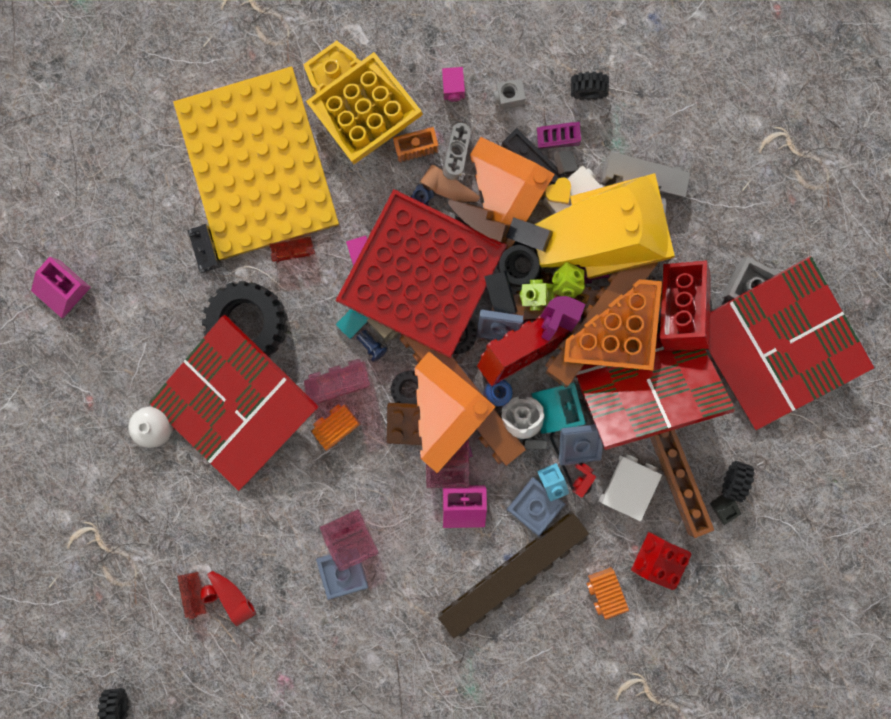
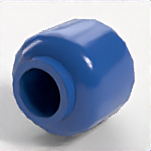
[483,380,513,407]

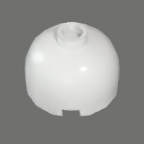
[501,397,544,439]
[128,406,174,448]

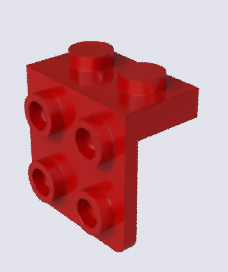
[631,532,692,590]

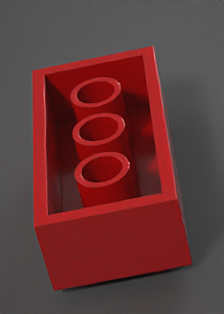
[660,260,711,351]
[477,315,570,386]

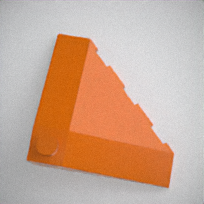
[470,137,555,249]
[564,279,662,370]
[415,352,495,473]

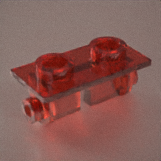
[269,236,315,263]
[177,572,206,619]

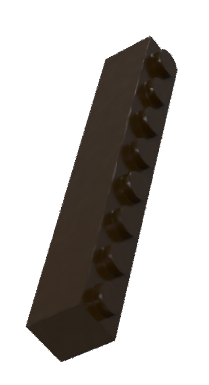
[438,511,590,639]

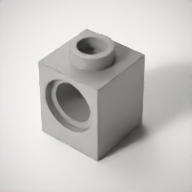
[493,78,526,110]

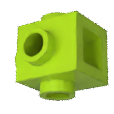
[552,262,585,299]
[520,280,555,311]

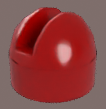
[200,585,219,603]

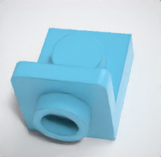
[537,463,569,501]

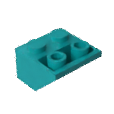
[531,383,585,434]

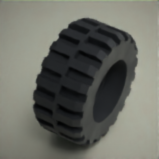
[202,281,288,357]

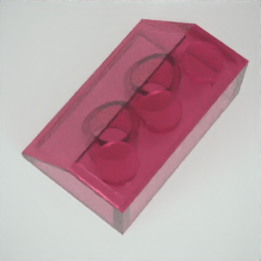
[304,359,374,404]

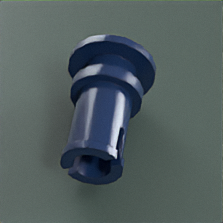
[356,330,388,362]

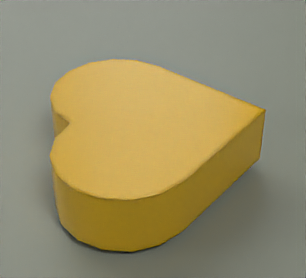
[545,178,571,204]

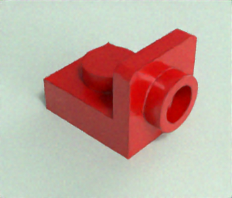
[572,463,596,498]

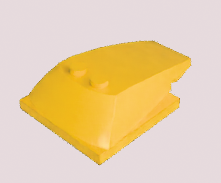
[303,40,423,165]
[535,173,675,279]

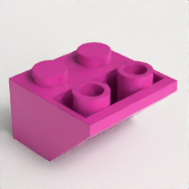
[31,257,91,318]
[442,485,487,528]

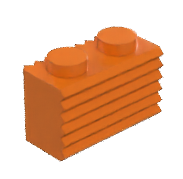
[393,127,439,163]
[311,404,361,451]
[586,567,629,620]

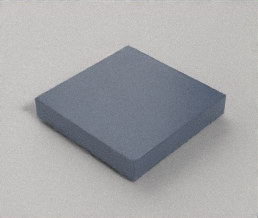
[476,310,523,341]
[559,425,603,465]
[506,477,566,537]
[316,546,369,600]

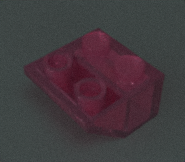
[426,438,470,488]
[319,509,379,572]

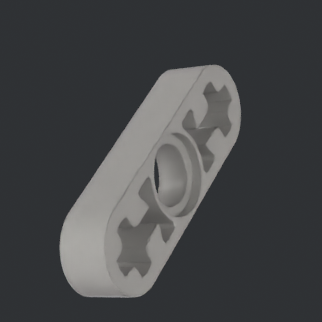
[443,123,471,180]

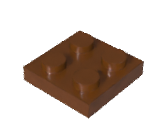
[386,403,422,445]

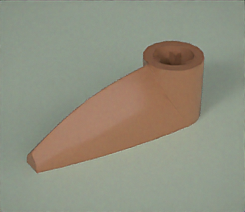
[419,165,480,202]

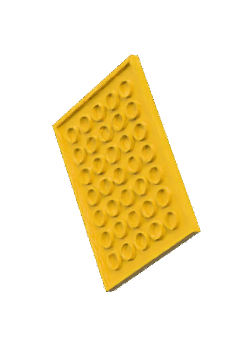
[173,66,340,260]

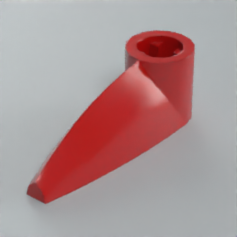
[207,571,256,626]

